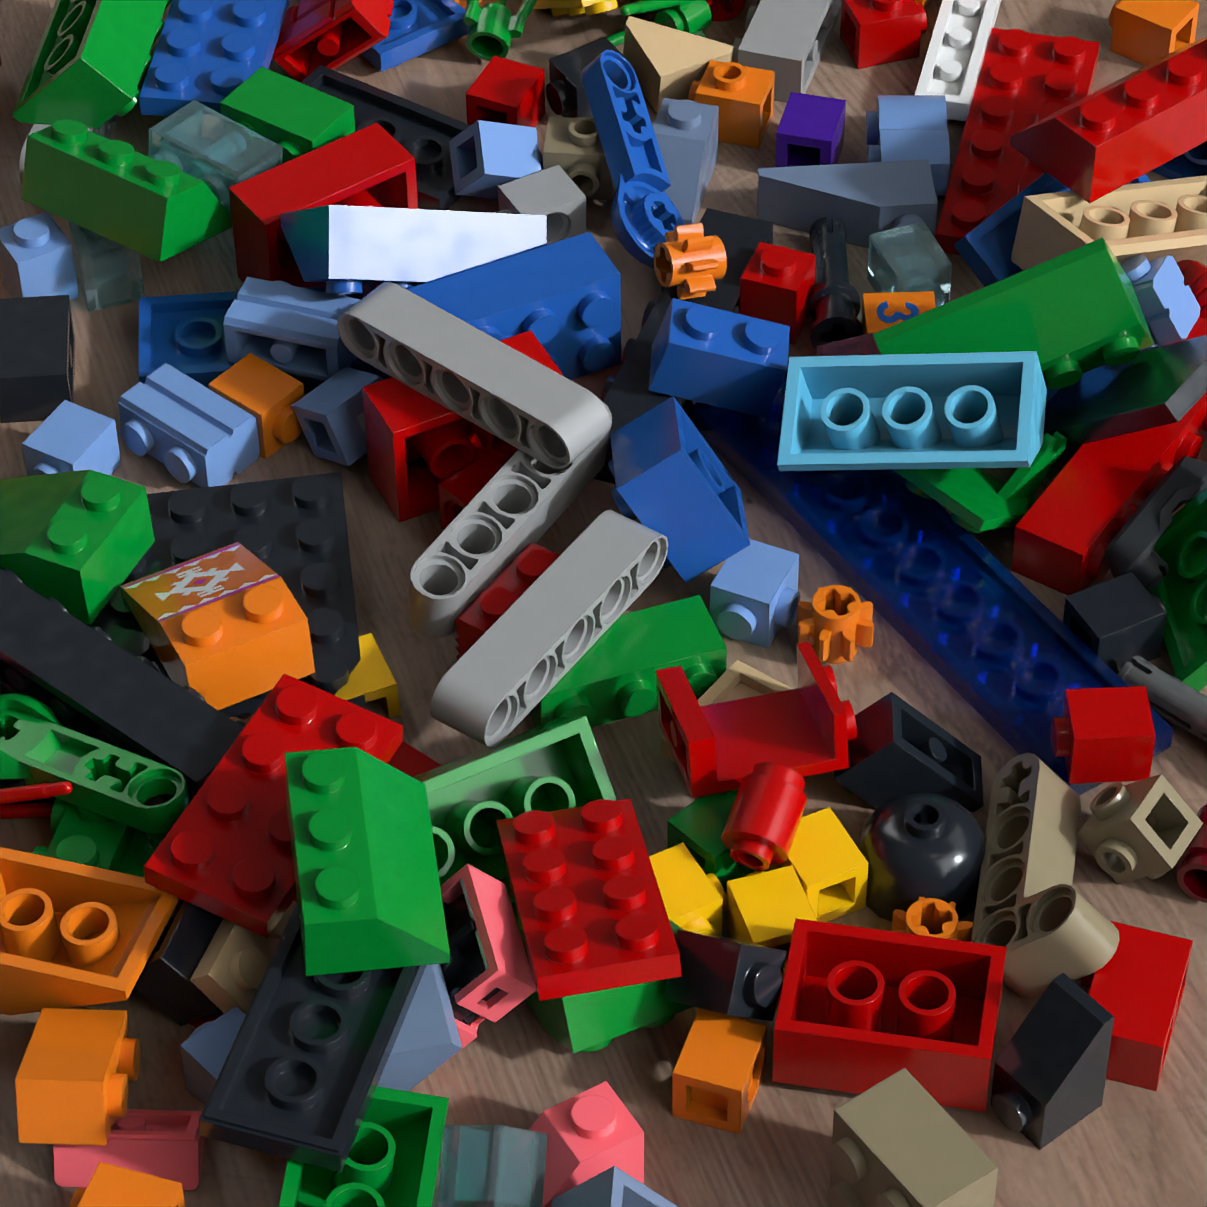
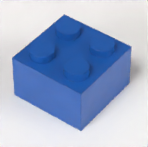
[608,396,750,583]

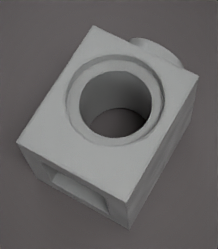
[495,164,587,245]

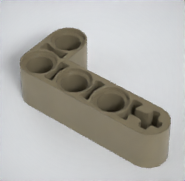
[971,753,1120,999]

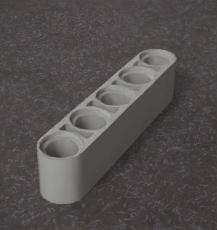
[337,282,611,469]
[407,400,612,638]
[430,510,669,748]

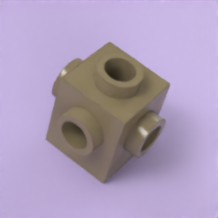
[543,116,614,200]
[1076,774,1203,884]

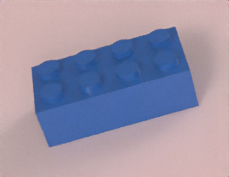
[374,232,621,380]

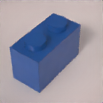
[648,298,790,418]

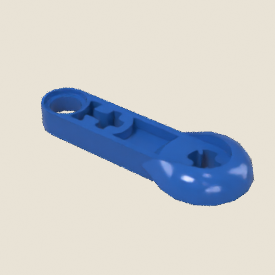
[581,50,685,269]

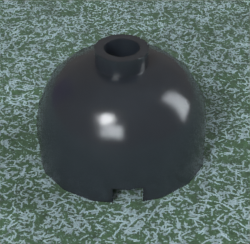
[856,792,986,922]

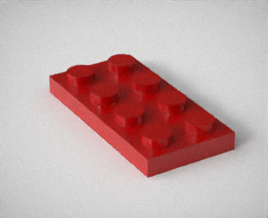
[144,673,403,938]
[496,798,682,1001]

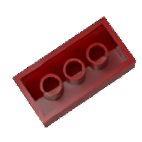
[1009,37,1207,204]

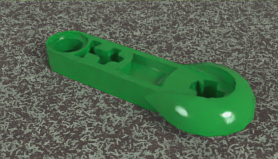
[0,693,191,834]

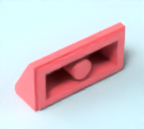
[53,1109,206,1190]

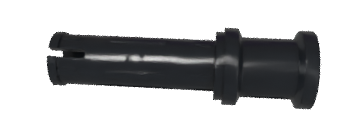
[808,217,864,356]

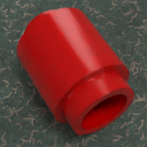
[721,762,807,870]

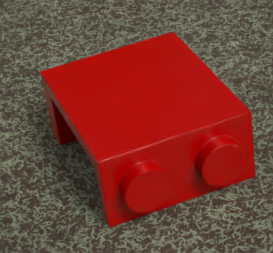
[655,642,857,798]

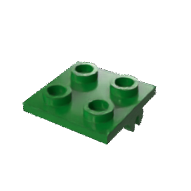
[892,431,1067,533]

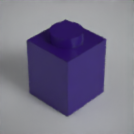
[775,92,846,167]

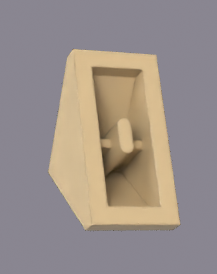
[623,16,734,114]

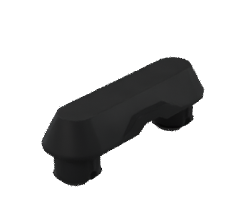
[1104,456,1207,592]

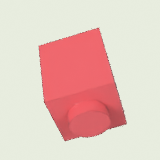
[482,1081,644,1207]

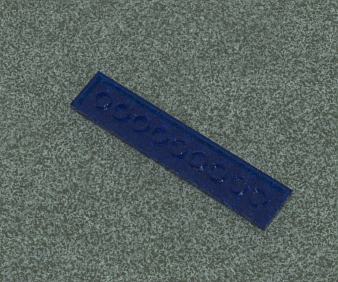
[691,361,1173,796]

